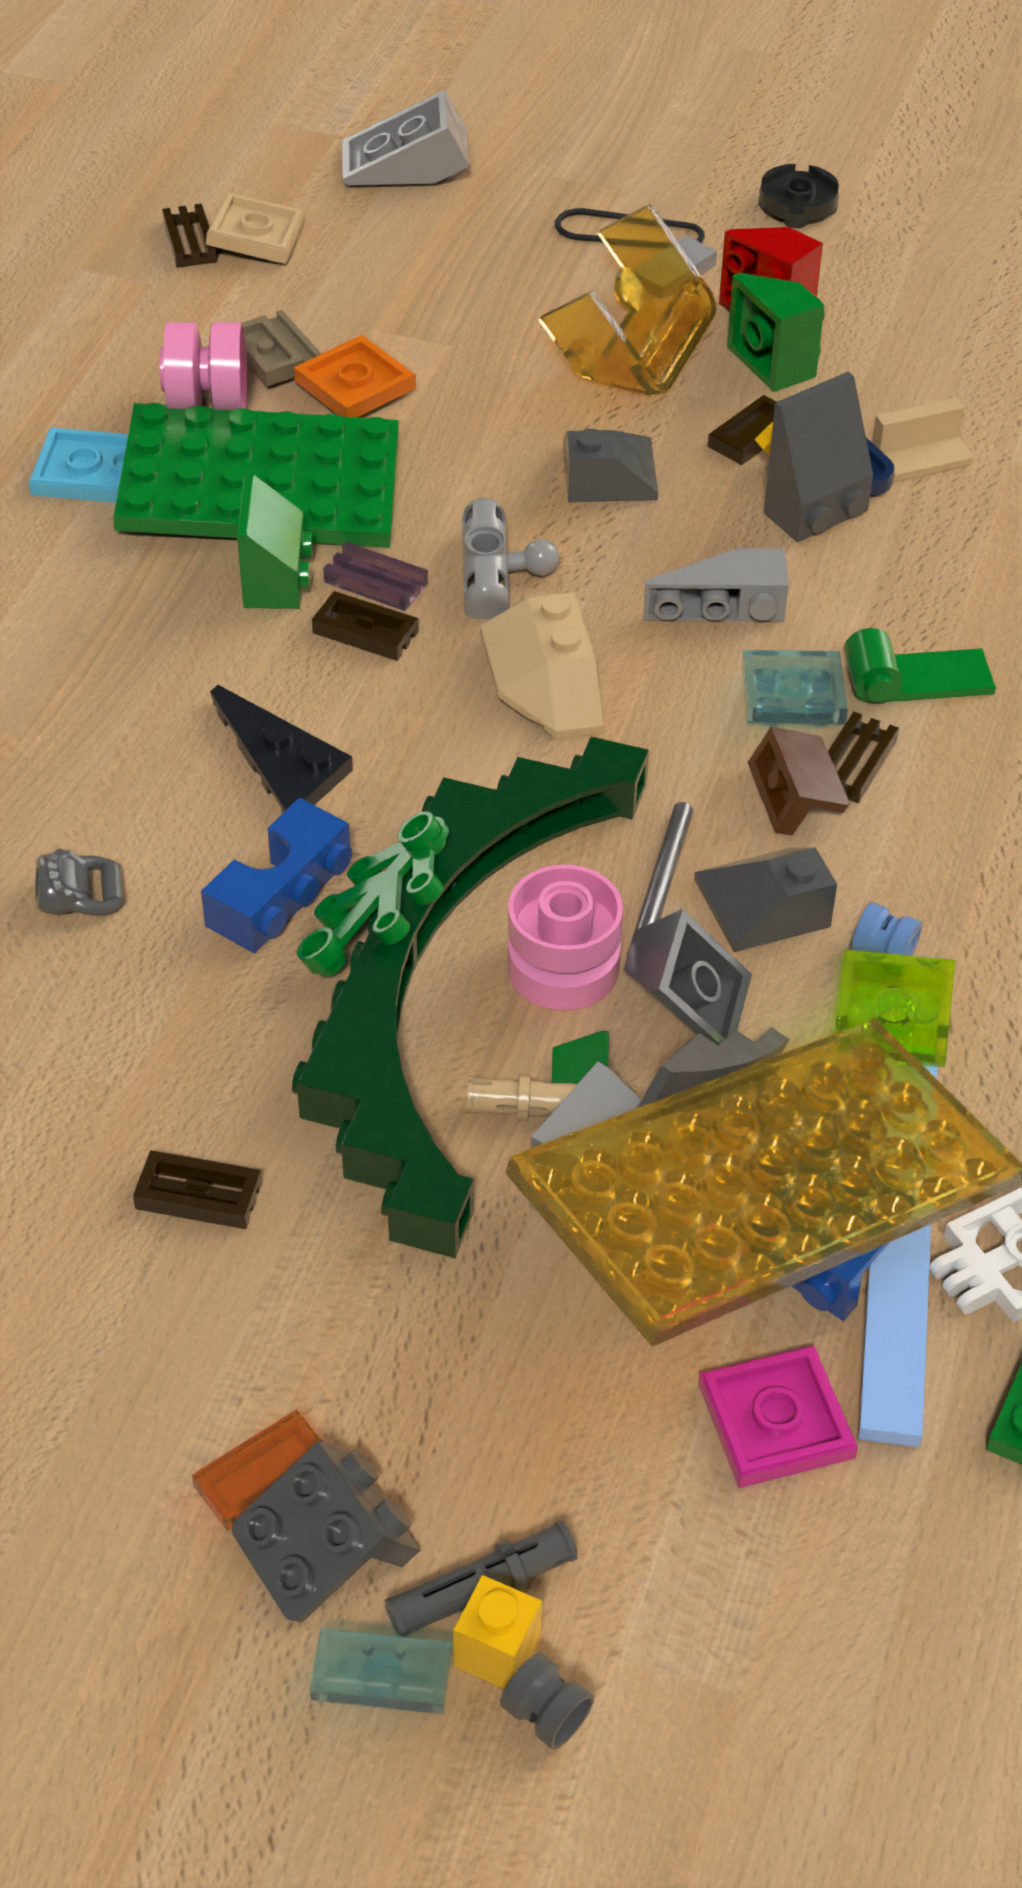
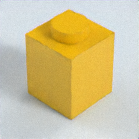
[453,1575,543,1689]

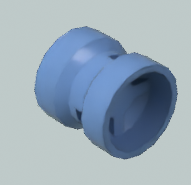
[851,902,923,970]

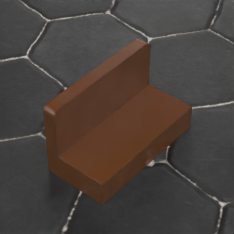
[748,726,850,835]

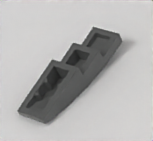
[634,1027,790,1119]

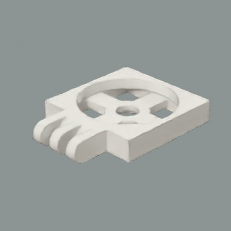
[929,1187,1022,1323]

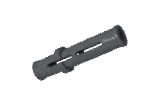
[384,1521,578,1639]

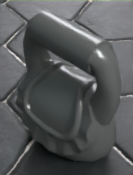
[35,848,124,916]

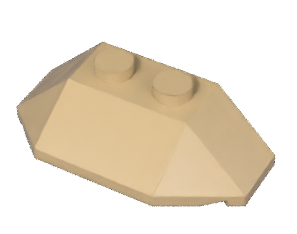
[480,592,604,739]

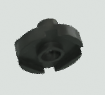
[758,164,839,228]

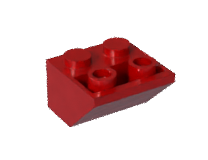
[719,227,823,310]

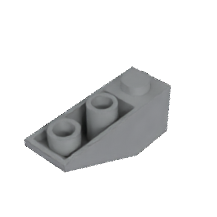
[643,548,789,622]

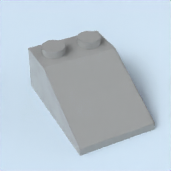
[342,90,470,186]

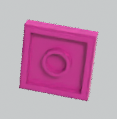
[698,1345,858,1488]

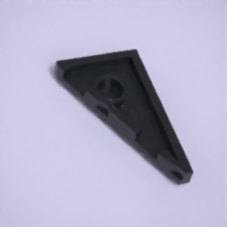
[210,685,353,814]

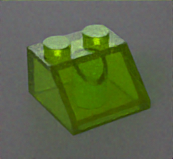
[832,949,956,1068]

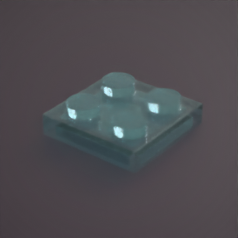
[742,650,848,726]

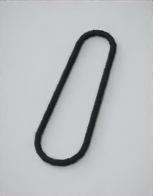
[555,208,705,246]

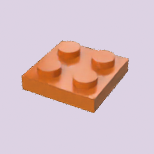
[294,335,416,417]

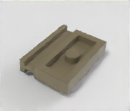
[243,310,321,386]

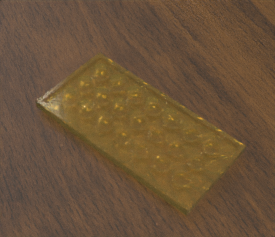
[506,1018,1022,1347]

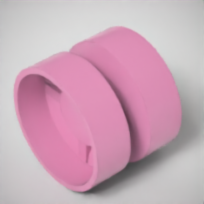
[159,322,247,410]
[508,865,623,1010]

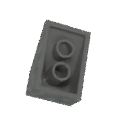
[764,372,873,542]

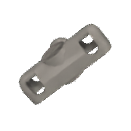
[462,498,559,619]

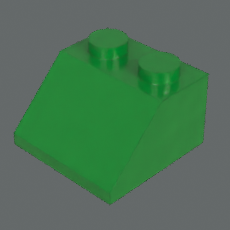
[727,273,825,392]
[237,474,313,609]

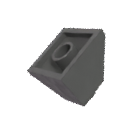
[563,429,658,502]
[694,847,837,952]
[623,909,752,1046]

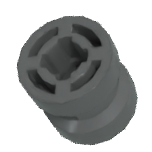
[500,1652,595,1750]

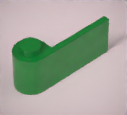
[843,628,996,703]

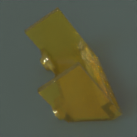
[539,203,716,396]

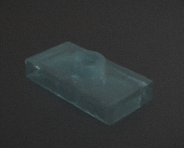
[310,1628,452,1714]

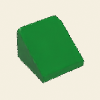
[551,1031,609,1084]

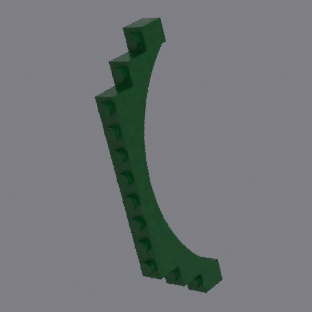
[292,737,649,1258]

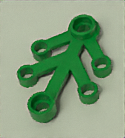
[297,811,449,977]

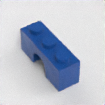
[201,798,352,954]

